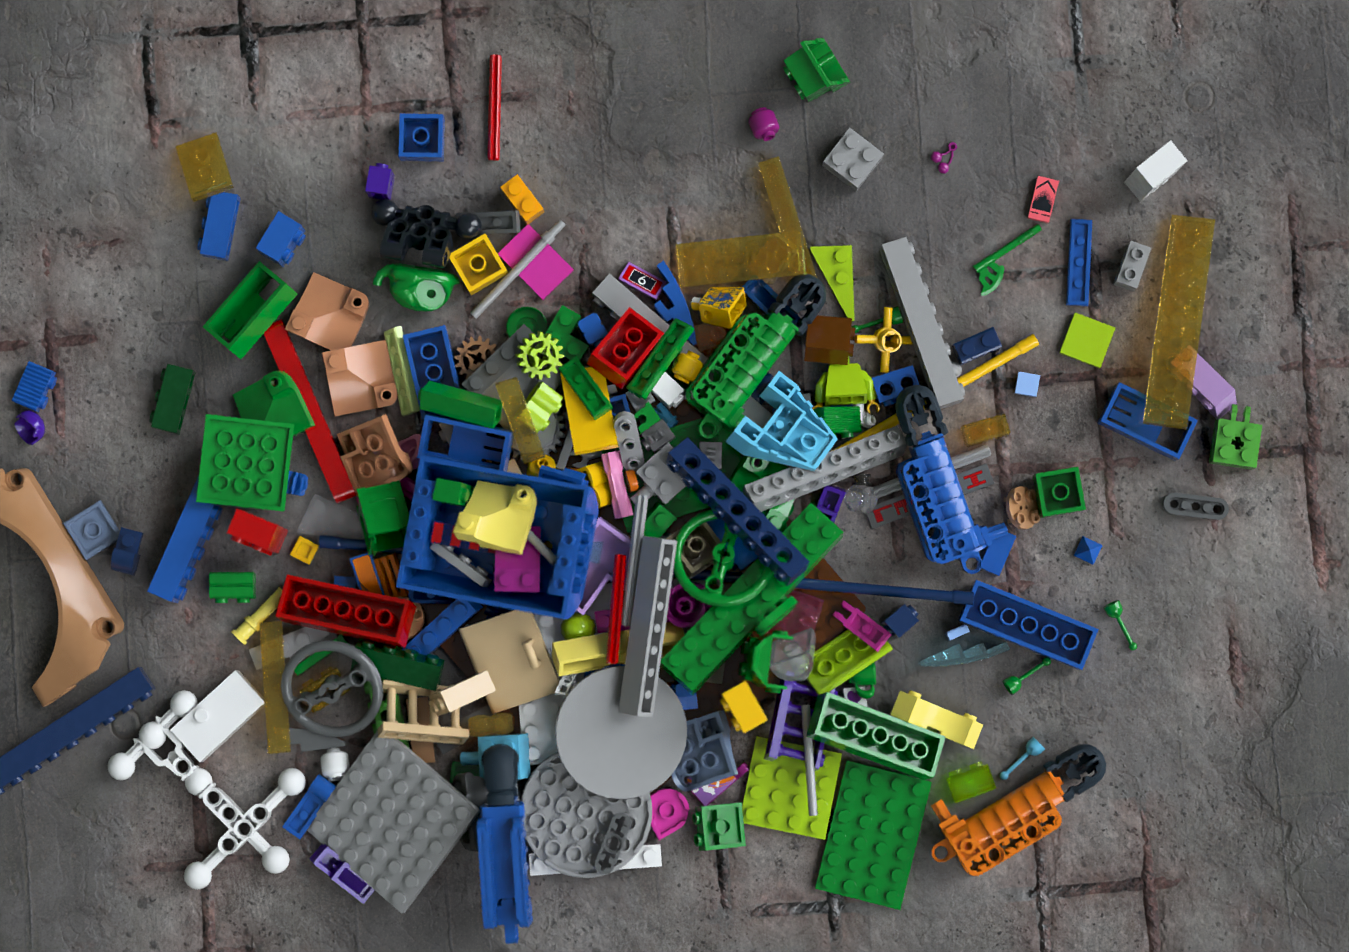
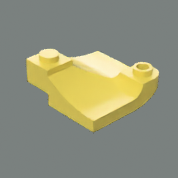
[453,480,537,555]

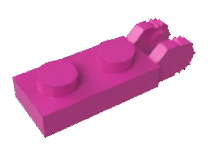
[832,601,891,652]

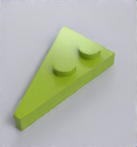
[810,245,855,322]

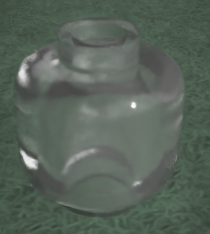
[844,484,878,514]

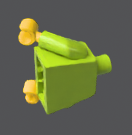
[813,356,880,414]

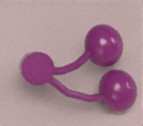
[931,141,957,174]

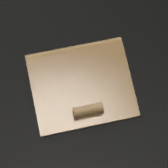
[458,610,563,714]

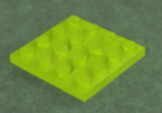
[742,736,842,840]

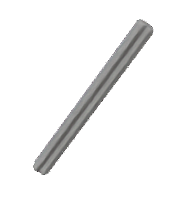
[868,445,991,500]
[621,495,648,626]

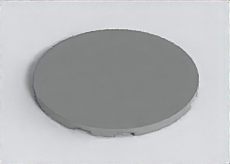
[555,666,687,799]
[521,752,652,878]

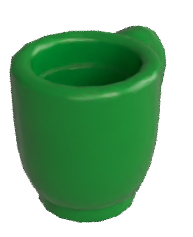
[849,662,876,699]

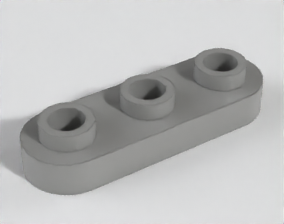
[614,411,644,472]

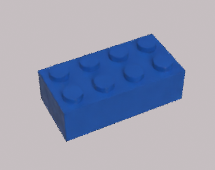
[403,325,461,421]

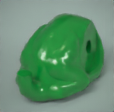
[373,263,460,312]

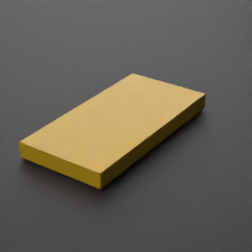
[560,367,618,456]

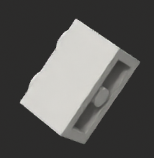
[651,372,684,409]

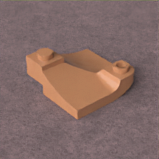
[285,272,369,351]
[322,340,397,416]
[337,414,413,495]

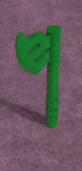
[973,224,1042,296]

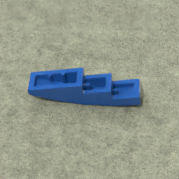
[657,260,697,347]

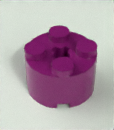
[667,582,713,628]

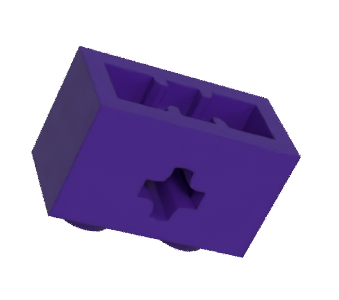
[365,163,395,200]

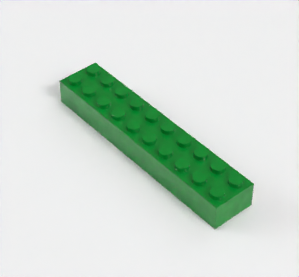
[660,503,843,695]

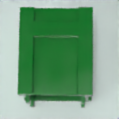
[356,480,409,556]

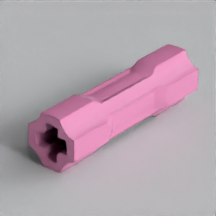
[601,451,633,519]

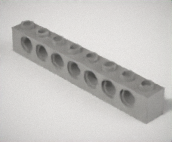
[742,426,907,512]

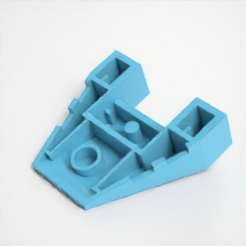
[725,371,837,471]

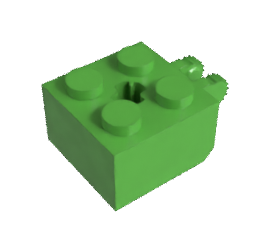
[1209,404,1262,470]

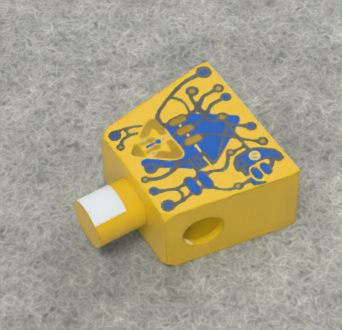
[691,287,747,329]

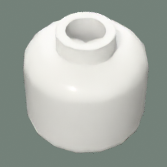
[320,748,350,781]

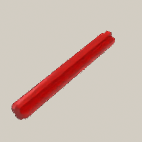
[487,54,502,161]
[606,554,626,664]

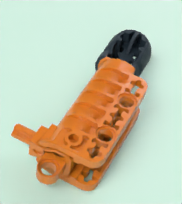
[931,744,1106,876]

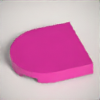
[650,788,689,840]

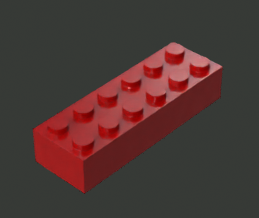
[275,574,417,648]

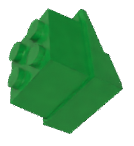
[783,38,850,102]

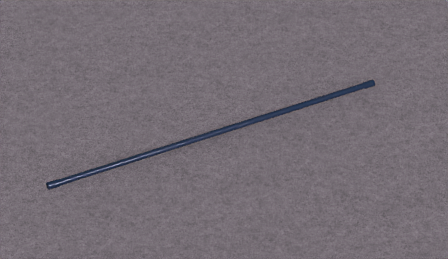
[319,535,974,605]

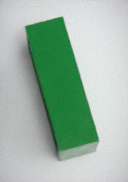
[203,261,297,360]

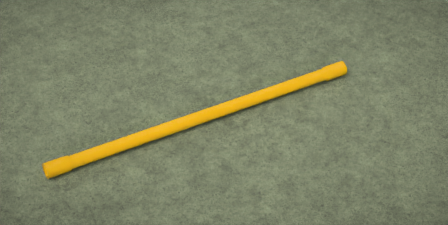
[830,334,1039,452]

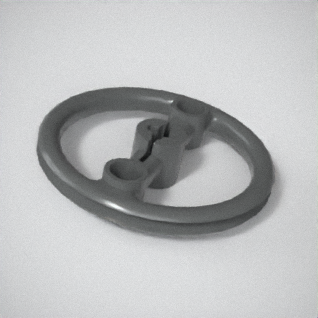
[281,640,383,737]

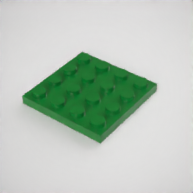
[196,414,294,511]

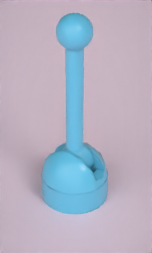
[1000,737,1045,780]

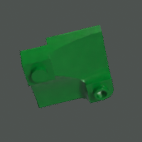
[233,370,315,437]
[719,455,795,532]

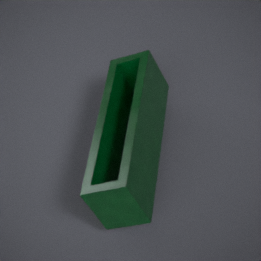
[350,639,445,691]

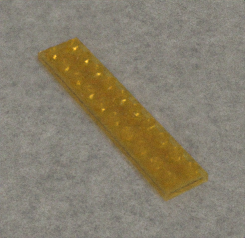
[1143,215,1215,429]

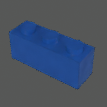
[198,190,241,261]

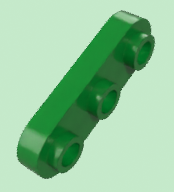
[754,596,798,637]

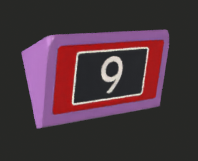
[618,262,666,301]

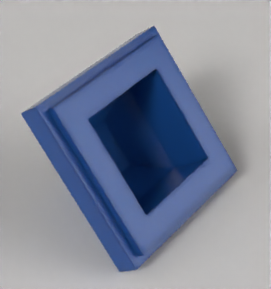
[1073,536,1102,565]

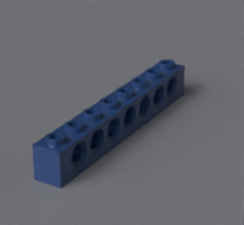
[666,437,810,586]

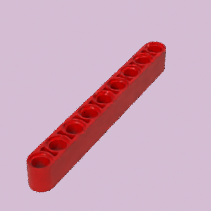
[264,319,357,504]

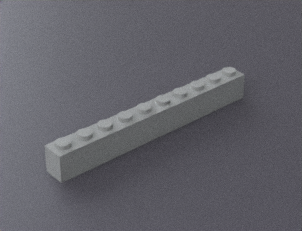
[592,273,772,429]

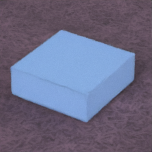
[1014,372,1040,397]
[945,624,970,641]

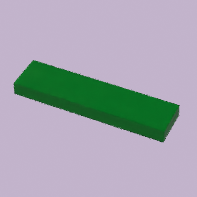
[627,318,695,399]

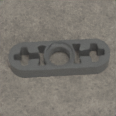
[595,812,631,874]

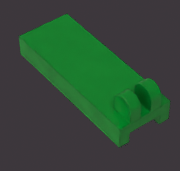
[294,635,350,676]

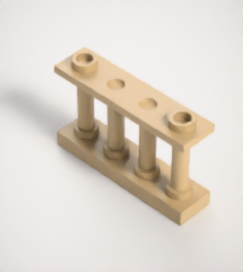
[378,679,469,745]

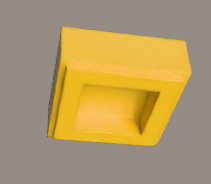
[290,536,319,565]

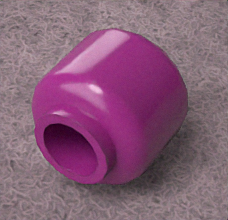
[748,107,780,141]

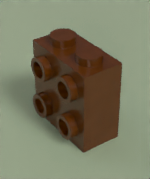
[804,315,855,365]

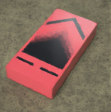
[1027,176,1059,223]

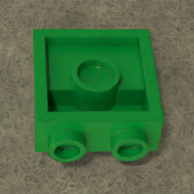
[692,802,746,851]

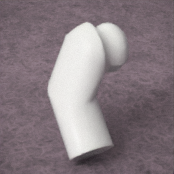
[853,404,876,428]

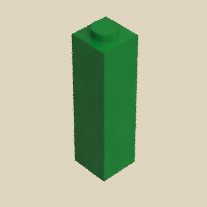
[418,381,503,429]

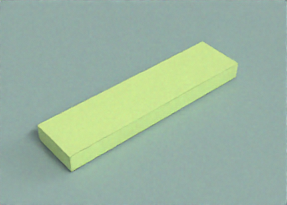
[384,326,420,416]

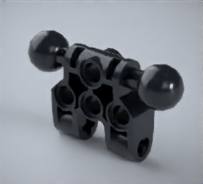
[372,199,482,268]

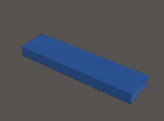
[1066,219,1092,307]

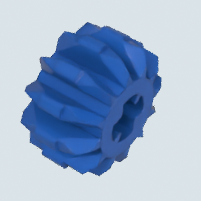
[287,471,308,496]

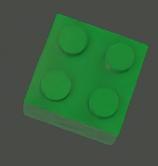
[1033,467,1086,518]

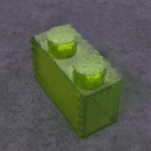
[945,761,997,803]

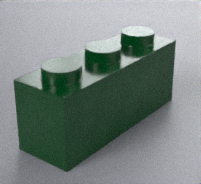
[149,364,196,435]

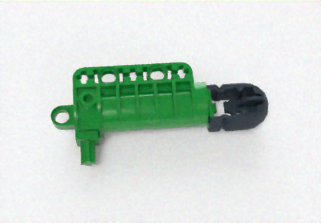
[684,274,826,439]

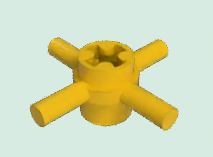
[854,307,913,373]

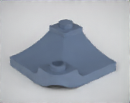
[671,710,738,792]

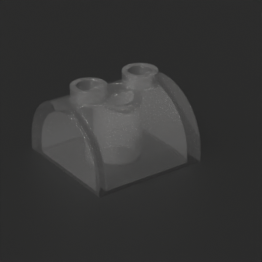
[769,628,816,681]

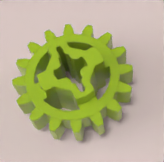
[515,332,564,380]

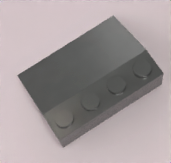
[462,324,563,431]

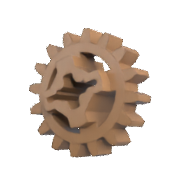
[454,336,497,379]

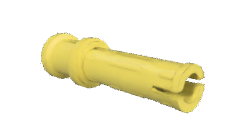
[231,587,282,645]

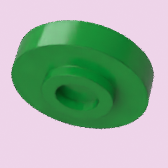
[506,306,548,338]

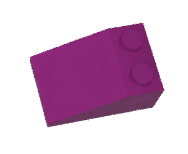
[494,526,541,593]

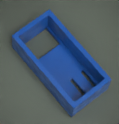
[1097,382,1198,461]
[417,413,515,472]

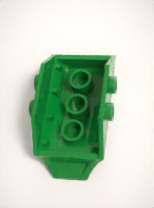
[738,630,793,693]

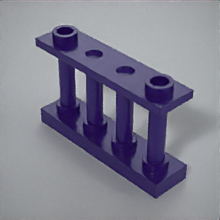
[764,672,838,771]

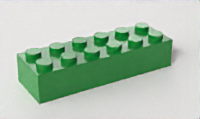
[806,692,946,780]

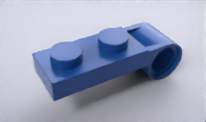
[282,774,336,839]

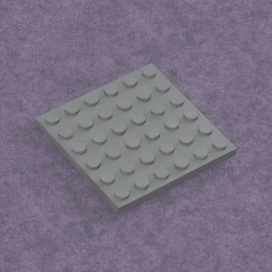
[307,730,480,914]

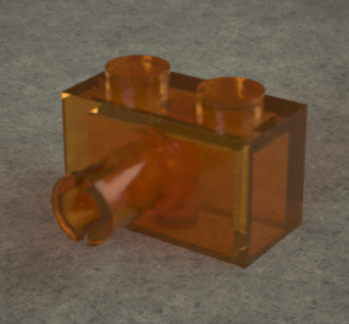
[693,323,739,356]

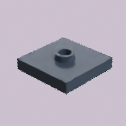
[63,500,120,560]

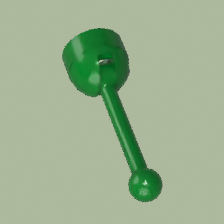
[852,306,903,334]
[1103,600,1137,651]
[1003,657,1051,695]

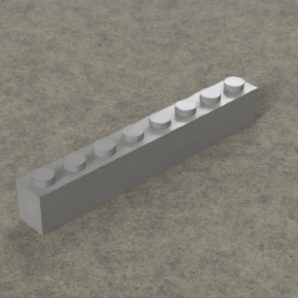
[879,237,965,409]
[618,536,677,717]

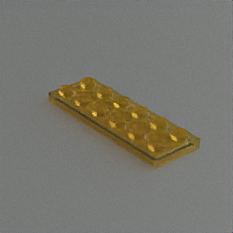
[676,231,806,288]

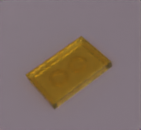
[176,132,234,202]

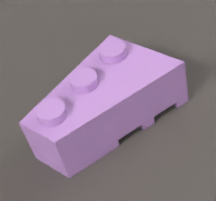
[1170,345,1237,420]

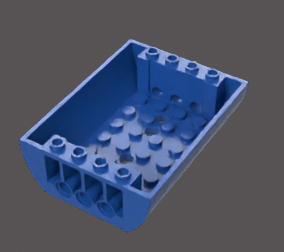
[396,456,599,619]

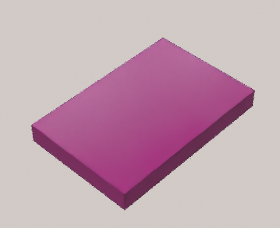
[498,224,574,300]

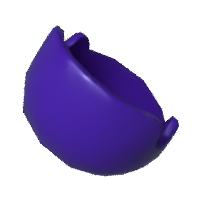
[14,410,45,445]

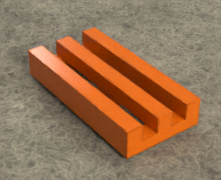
[374,553,409,598]

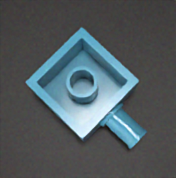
[460,733,531,779]

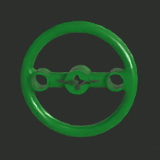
[673,509,773,606]

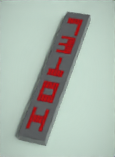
[864,463,994,529]

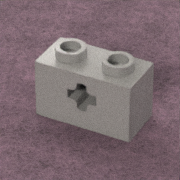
[1113,241,1151,292]

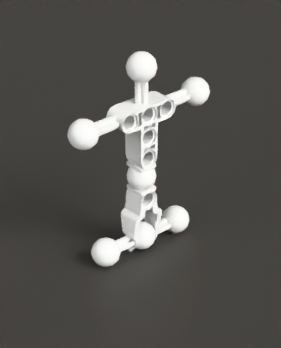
[107,690,306,890]

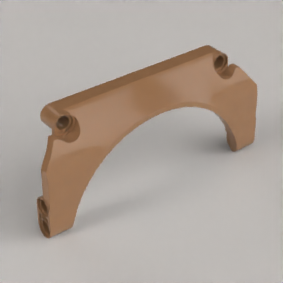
[0,468,124,707]

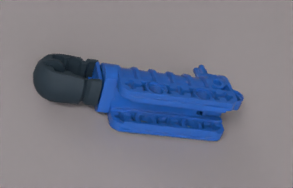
[895,385,1008,574]
[477,744,533,944]

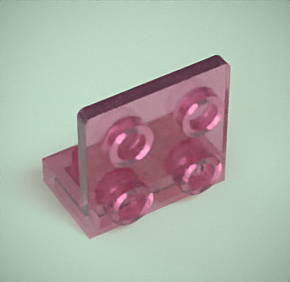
[767,590,824,648]

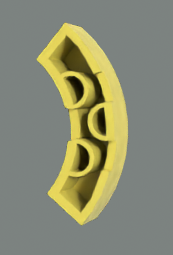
[891,690,983,749]

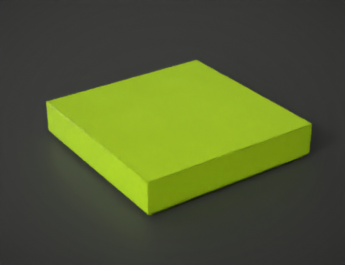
[1059,312,1115,369]

